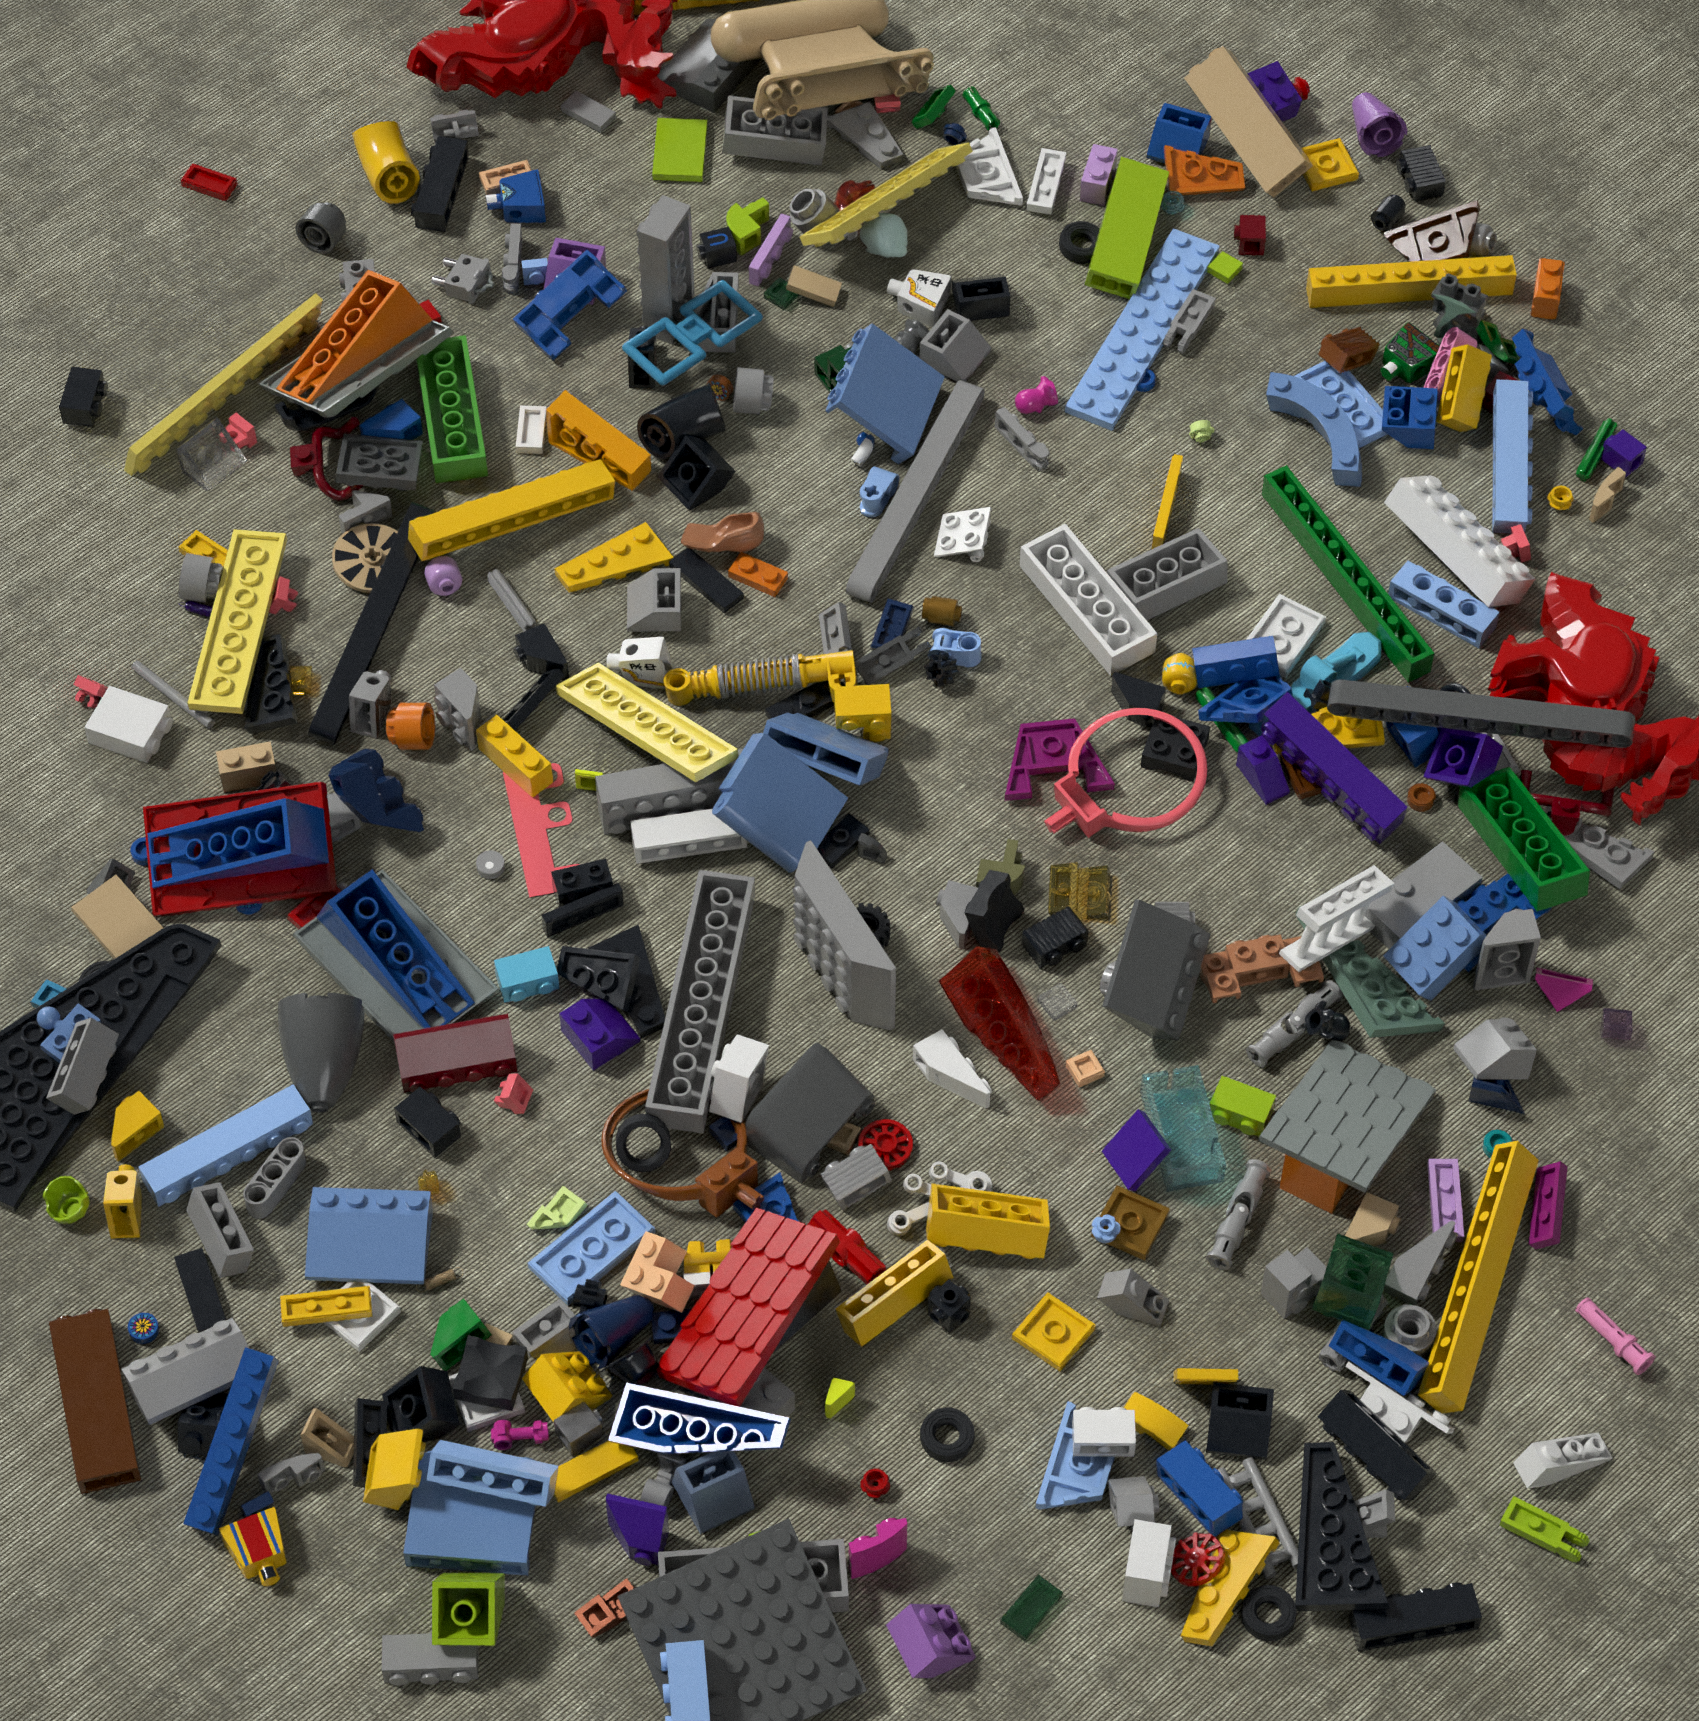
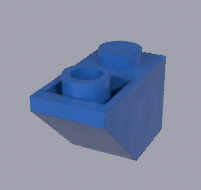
[360,399,423,440]

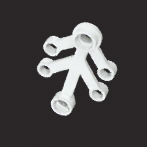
[887,1161,992,1236]

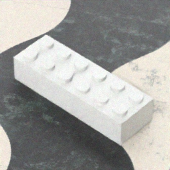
[1384,475,1535,607]
[1020,524,1157,676]

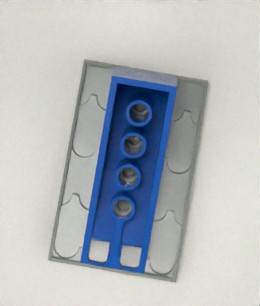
[292,869,499,1044]

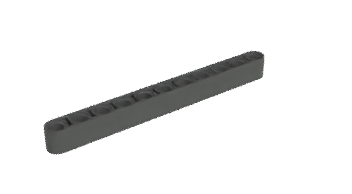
[1327,680,1636,748]

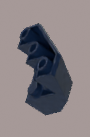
[328,749,424,832]

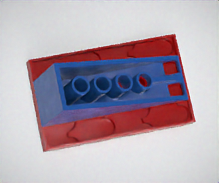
[143,782,337,917]

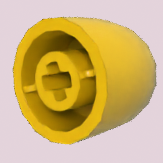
[352,121,420,204]

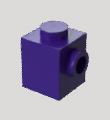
[1602,429,1647,478]

